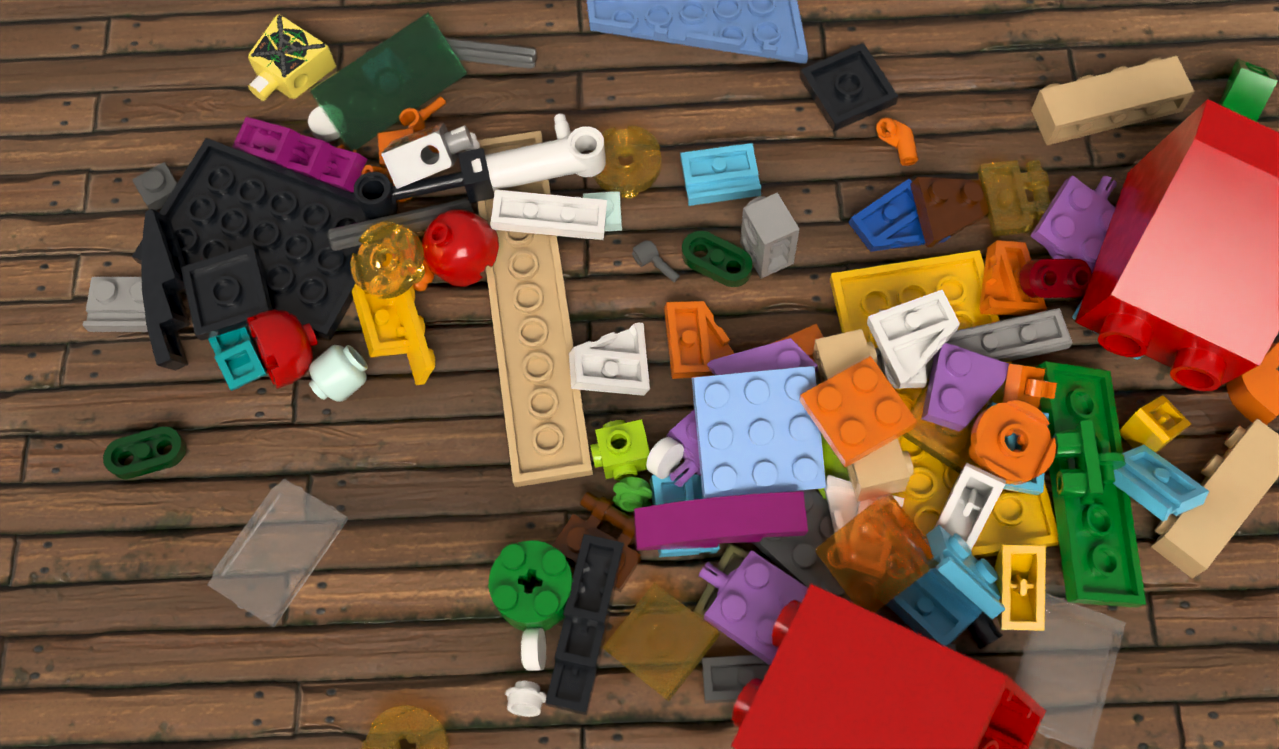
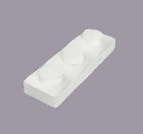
[491,189,607,240]

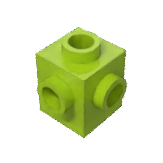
[590,419,650,481]

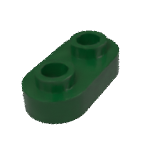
[682,231,753,287]
[103,427,186,479]

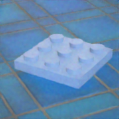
[692,366,826,499]

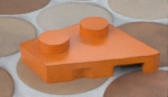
[664,301,735,379]

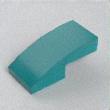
[208,327,267,391]

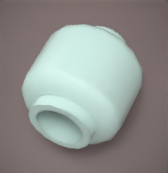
[309,345,368,402]

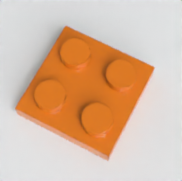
[800,356,918,468]

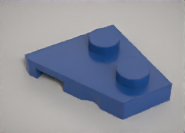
[848,178,951,252]

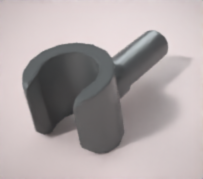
[632,241,680,283]

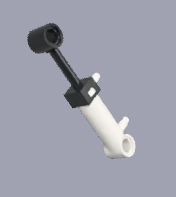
[354,113,606,220]

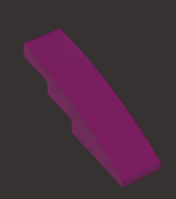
[232,117,367,192]
[634,491,808,551]

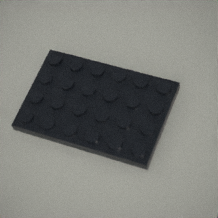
[132,138,398,341]

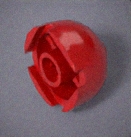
[421,209,499,287]
[247,310,318,389]

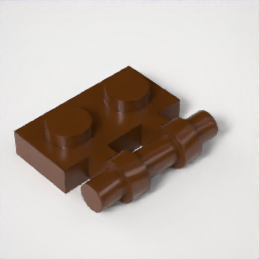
[552,492,642,592]

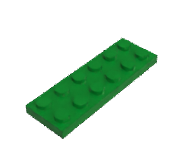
[1036,361,1146,608]

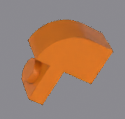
[1226,342,1279,425]

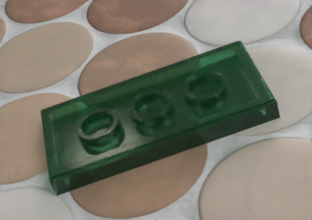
[309,12,468,151]

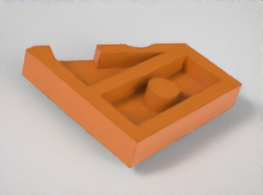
[979,240,1047,316]

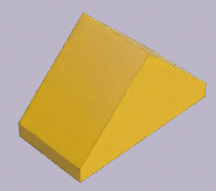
[1120,395,1191,453]
[994,544,1046,631]

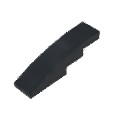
[141,209,190,371]
[545,534,624,715]

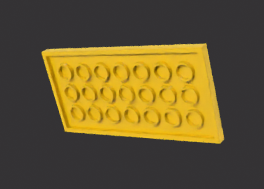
[830,250,1059,569]

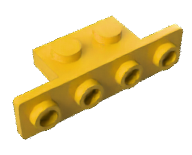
[352,239,435,385]

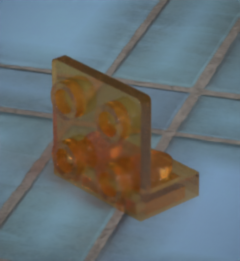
[815,494,939,613]

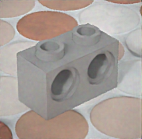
[740,192,800,279]

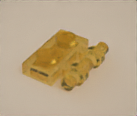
[978,160,1052,236]

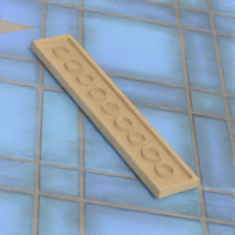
[477,131,593,487]

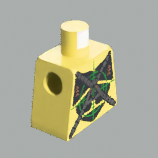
[248,14,336,101]

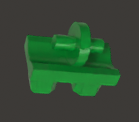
[1051,420,1126,505]

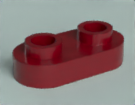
[1019,259,1092,298]

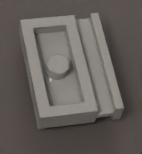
[83,277,148,332]

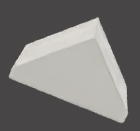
[934,463,1006,550]

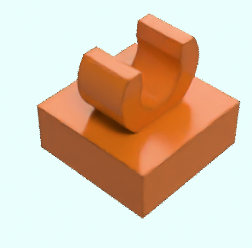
[1002,364,1057,408]

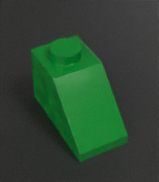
[1219,58,1278,122]

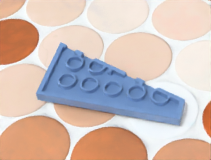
[587,0,808,64]

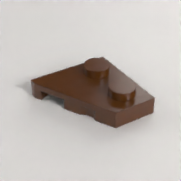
[910,177,990,248]

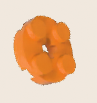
[969,400,1056,485]

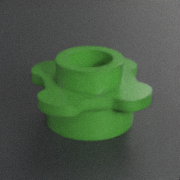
[612,476,653,512]

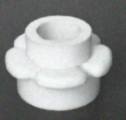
[505,681,547,717]

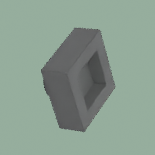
[132,162,177,211]

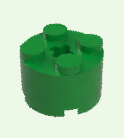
[489,540,573,631]

